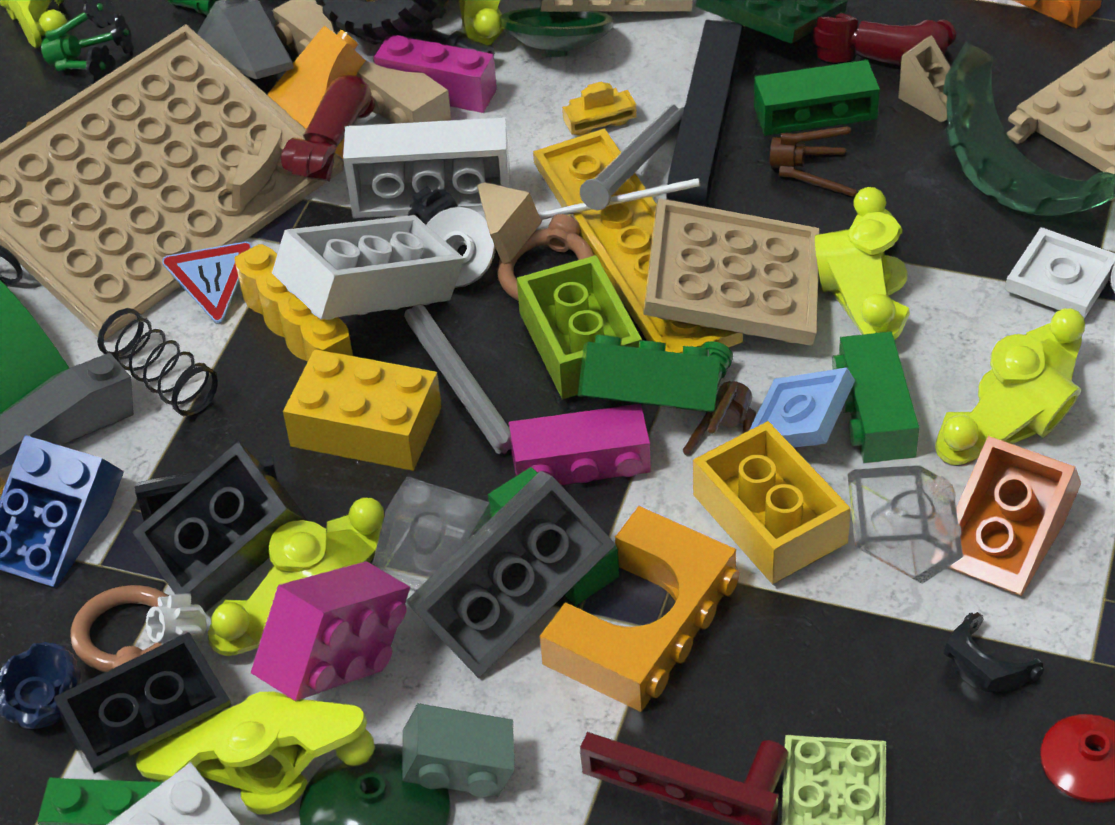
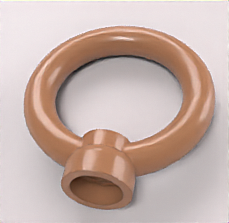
[497,214,594,301]
[70,585,169,672]

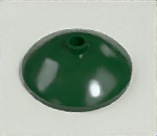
[501,7,613,57]
[299,743,451,825]

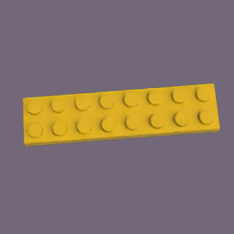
[533,128,743,353]

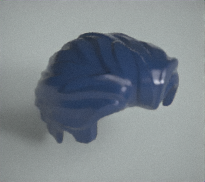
[0,642,81,729]

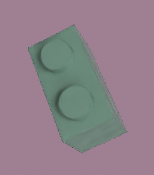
[402,703,515,797]

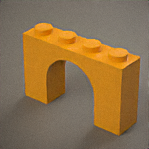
[540,506,740,712]

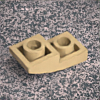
[226,126,282,210]

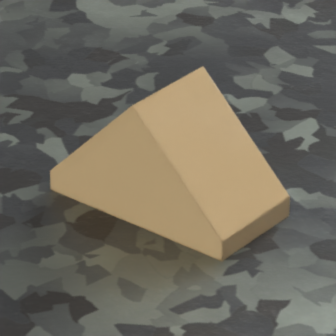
[899,35,970,122]
[477,182,542,264]

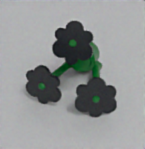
[41,0,133,84]

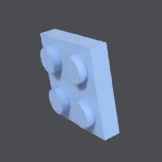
[749,368,855,448]

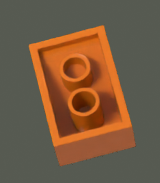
[933,436,1081,596]

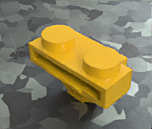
[562,81,637,136]

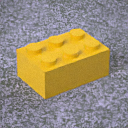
[283,349,442,471]
[693,421,851,584]

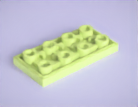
[781,735,886,825]

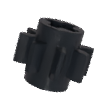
[408,186,458,224]

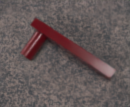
[580,732,789,825]

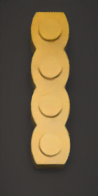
[234,244,353,362]

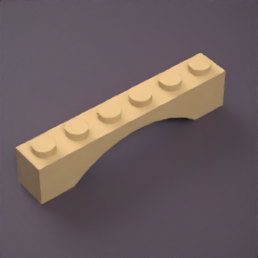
[273,0,451,124]

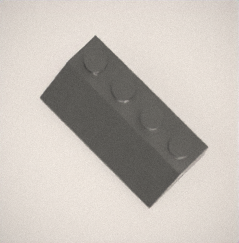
[406,471,616,678]

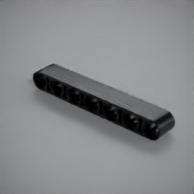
[666,20,744,207]

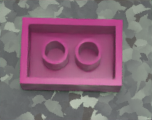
[251,561,411,701]

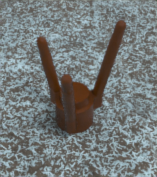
[770,126,857,197]
[683,381,756,455]

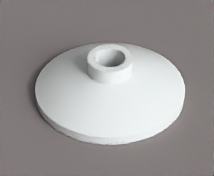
[426,207,496,288]

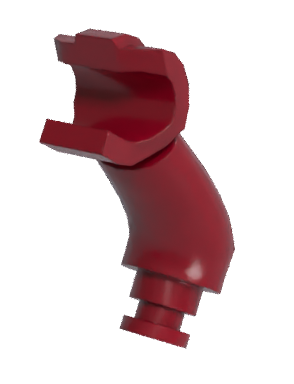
[812,13,956,66]
[281,75,375,182]

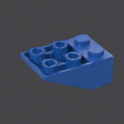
[0,435,124,588]

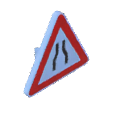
[162,241,252,324]

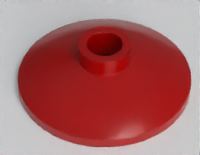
[1040,714,1115,803]

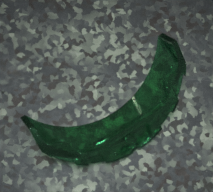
[943,42,1115,216]

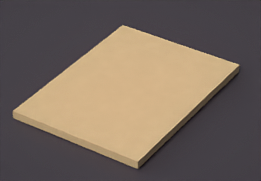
[0,25,344,341]

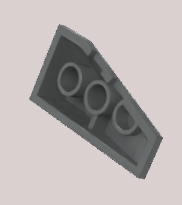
[197,0,294,79]
[0,353,134,469]

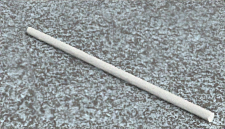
[538,178,700,220]

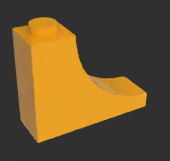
[267,25,366,159]

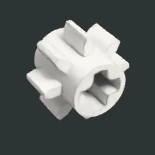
[146,594,206,645]

